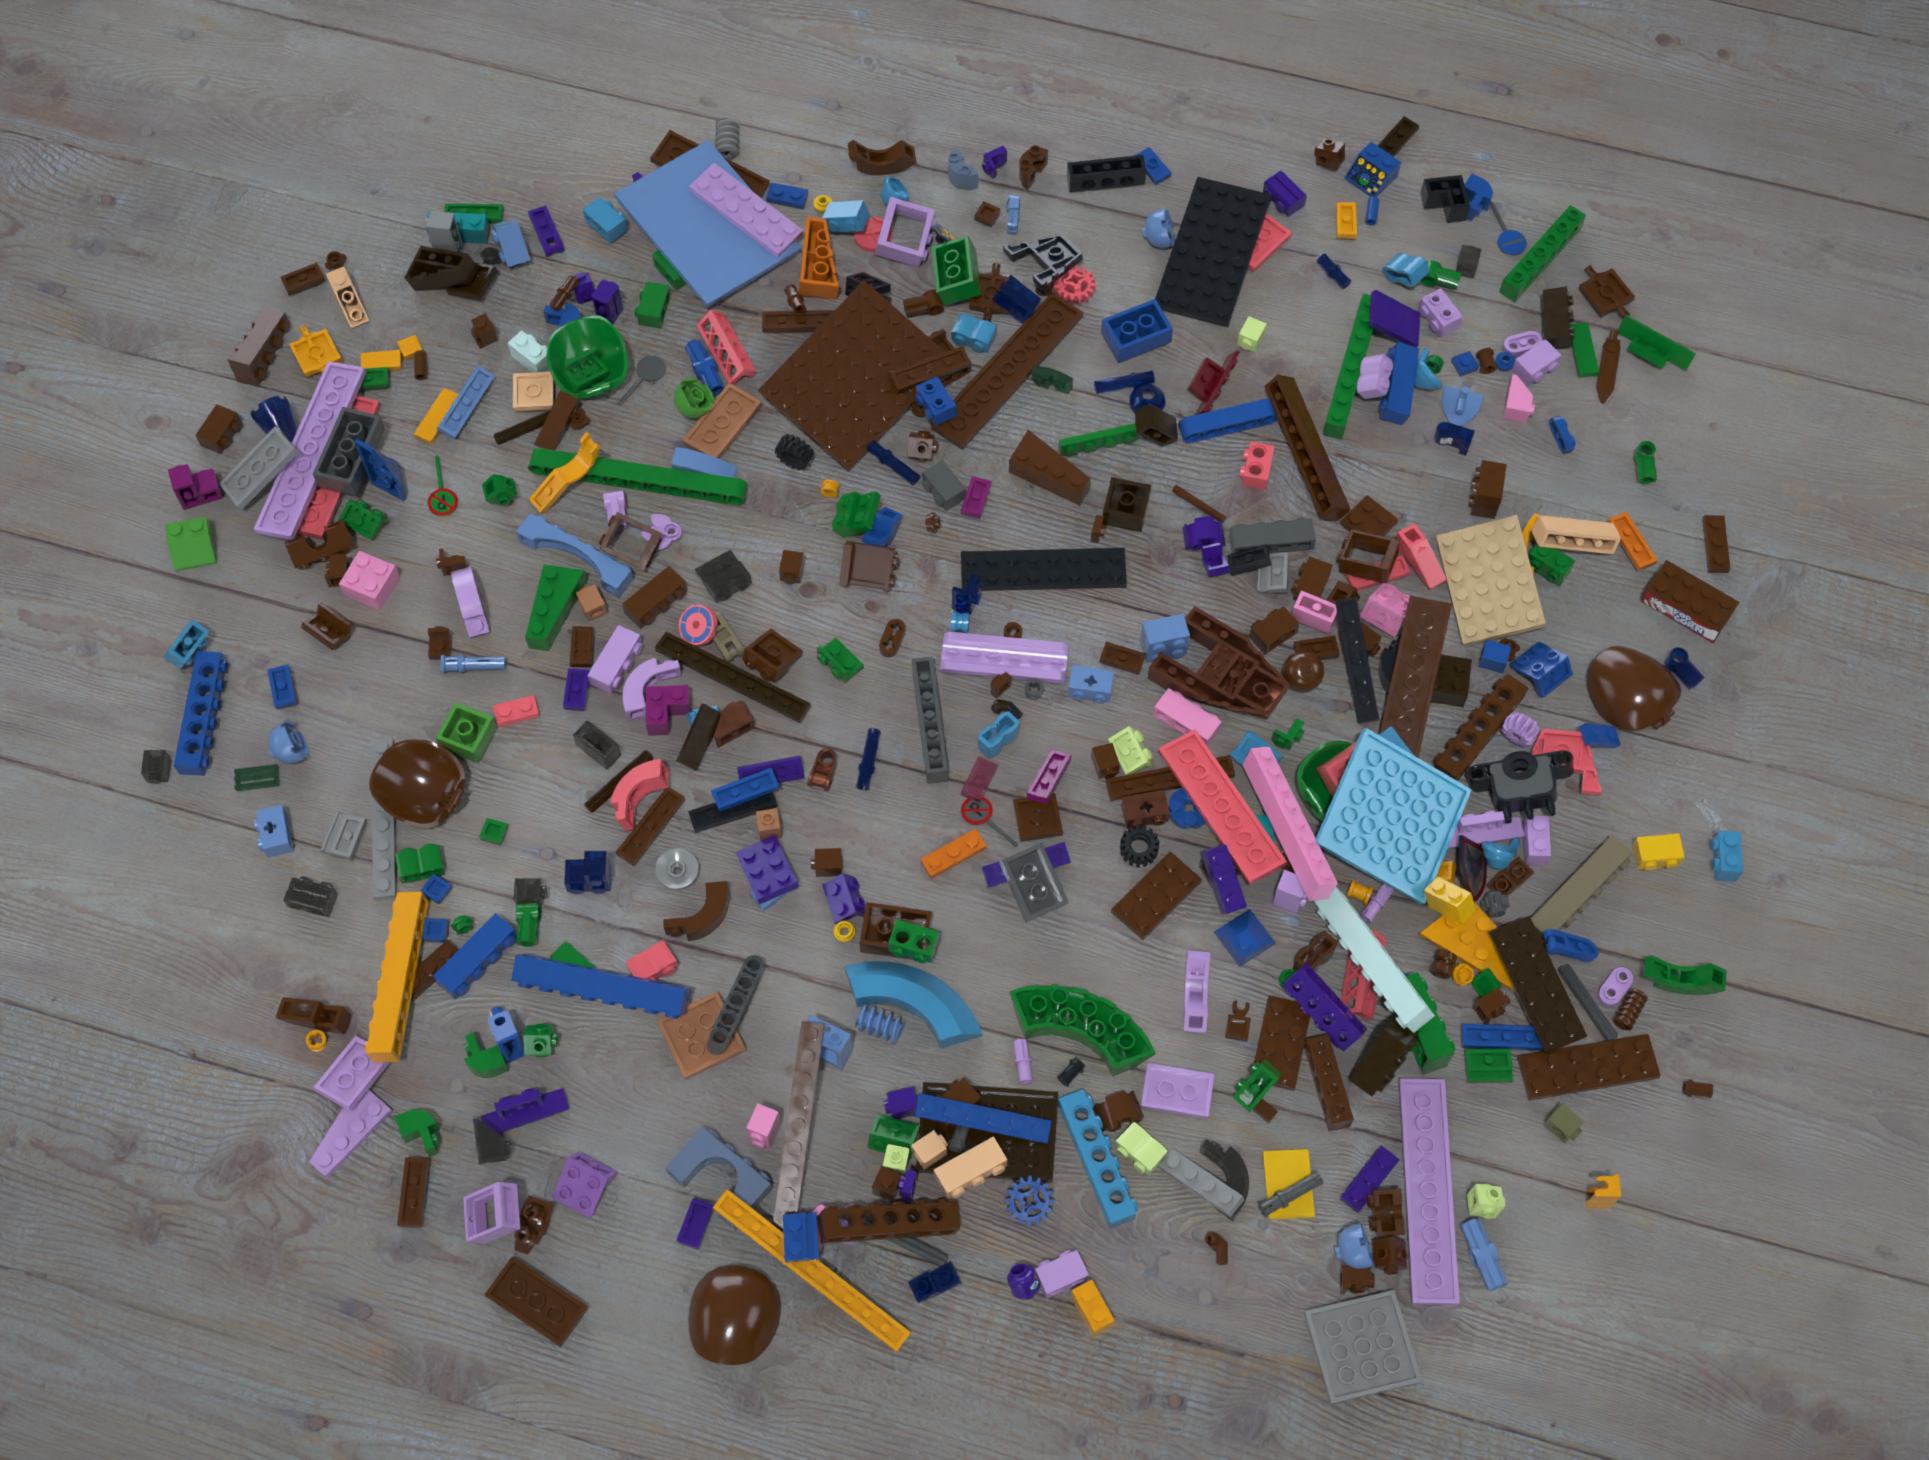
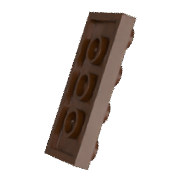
[1111,851,1202,940]
[1251,995,1310,1091]
[484,1256,588,1348]

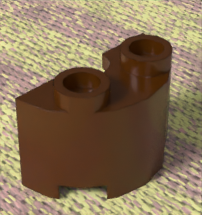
[1019,145,1048,190]
[1093,1091,1145,1132]
[1367,1188,1405,1237]

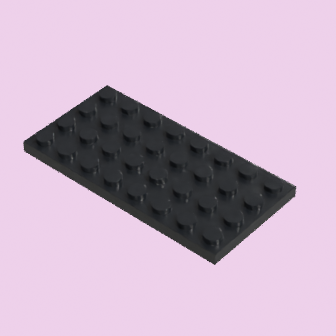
[1155,177,1272,327]

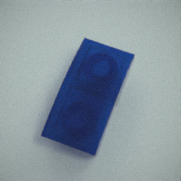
[908,1261,962,1303]

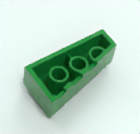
[525,564,587,651]

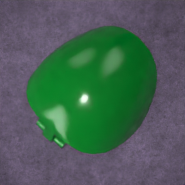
[546,315,629,399]
[1297,740,1352,822]

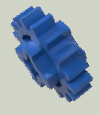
[1005,1176,1055,1226]

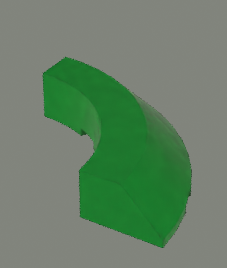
[1010,984,1156,1076]

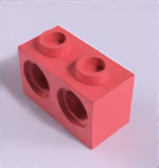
[1239,442,1274,490]

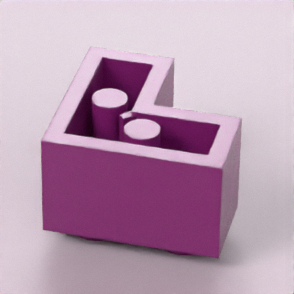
[168,464,223,510]
[646,685,691,736]

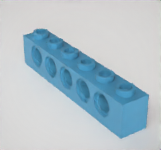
[1058,1089,1138,1229]

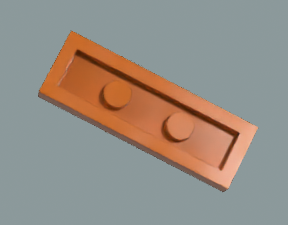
[1608,511,1658,572]
[920,828,987,879]

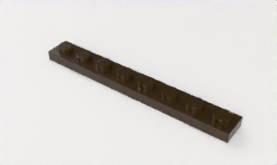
[655,631,811,723]

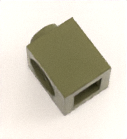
[1544,1103,1584,1143]

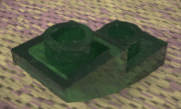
[1031,366,1073,394]

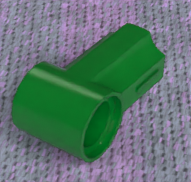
[1420,260,1462,290]
[1633,441,1657,484]
[516,903,541,947]

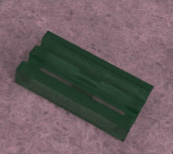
[234,764,279,792]

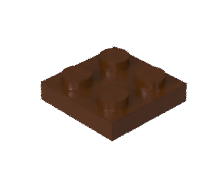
[1340,495,1398,537]
[1013,793,1063,842]

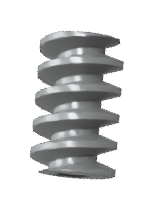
[715,118,740,160]

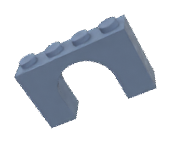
[665,1127,772,1231]

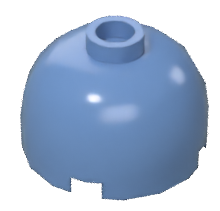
[1142,208,1175,248]
[268,720,309,764]
[1334,1223,1375,1269]

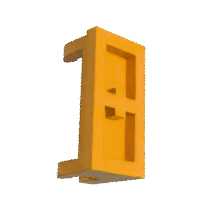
[1585,1174,1621,1209]

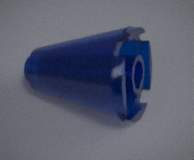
[250,396,297,443]

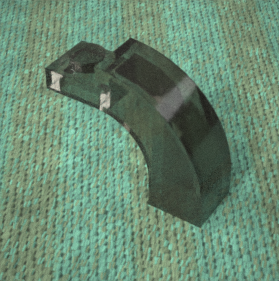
[1199,1139,1249,1222]

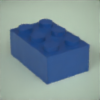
[1101,299,1173,363]

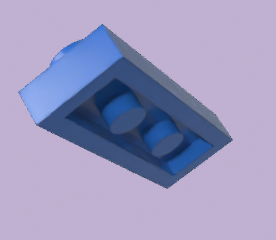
[711,768,779,812]

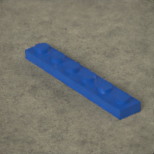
[914,1093,1051,1144]

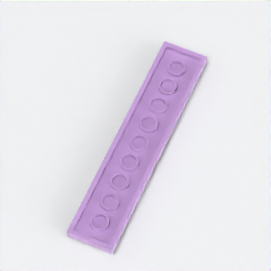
[254,361,367,540]
[1399,1078,1460,1306]

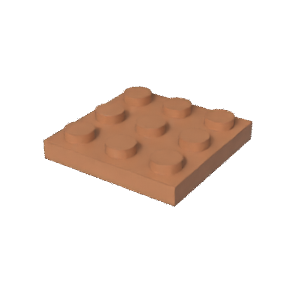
[656,992,746,1080]

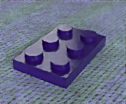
[736,835,799,904]

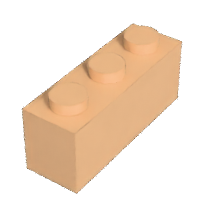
[934,1136,1007,1199]

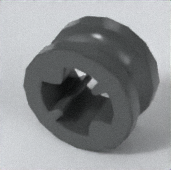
[1025,679,1044,700]

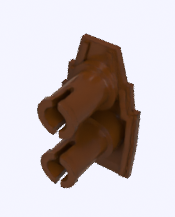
[514,1195,554,1255]

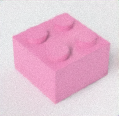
[339,551,400,610]

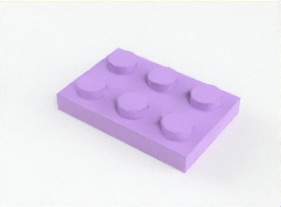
[313,1036,390,1111]
[1141,1063,1214,1119]

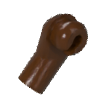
[1205,1232,1228,1265]

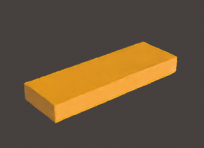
[413,388,459,445]

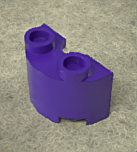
[1182,517,1226,550]

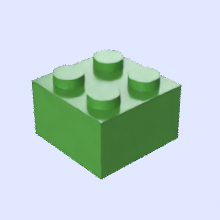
[436,703,497,763]

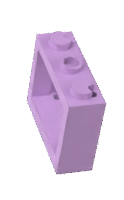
[874,197,936,267]

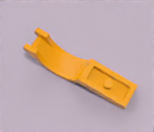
[529,432,601,514]

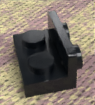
[845,272,891,296]

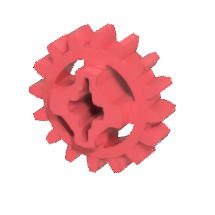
[1053,265,1096,305]

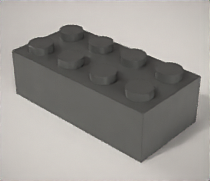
[313,407,385,496]

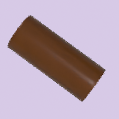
[414,350,427,380]

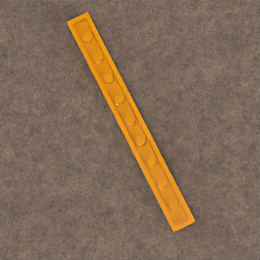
[713,1189,911,1353]

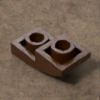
[1487,857,1534,897]

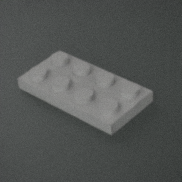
[219,426,298,510]

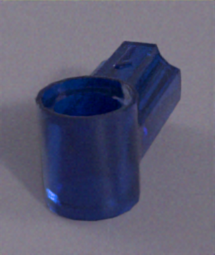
[1664,647,1705,690]

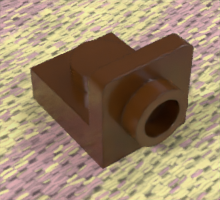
[436,548,468,576]
[428,626,452,660]

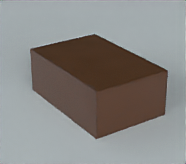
[1253,1099,1278,1123]

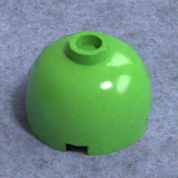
[673,378,714,419]

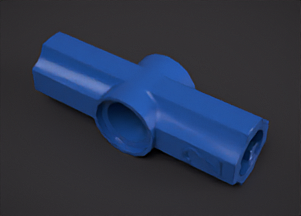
[685,339,724,396]

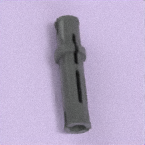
[1258,1171,1323,1217]

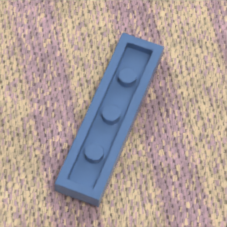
[437,365,495,440]

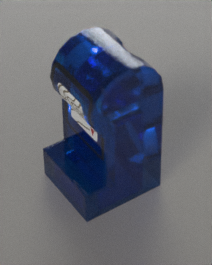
[1434,422,1475,456]

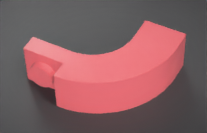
[611,759,669,831]

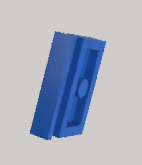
[783,1212,819,1263]

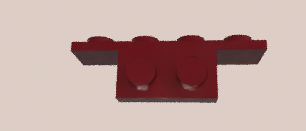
[1187,350,1240,415]

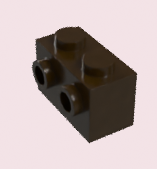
[1135,404,1178,447]

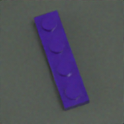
[981,842,1071,888]

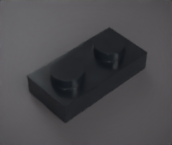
[1227,544,1272,576]

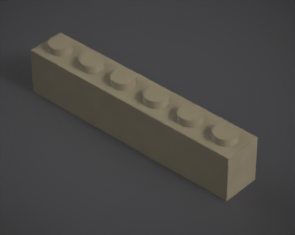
[1531,835,1632,946]

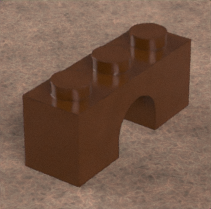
[284,519,354,569]

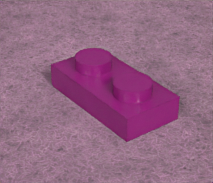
[961,476,992,519]

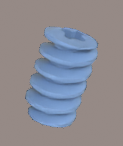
[855,1003,905,1045]

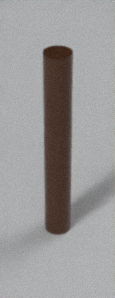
[1172,485,1227,524]

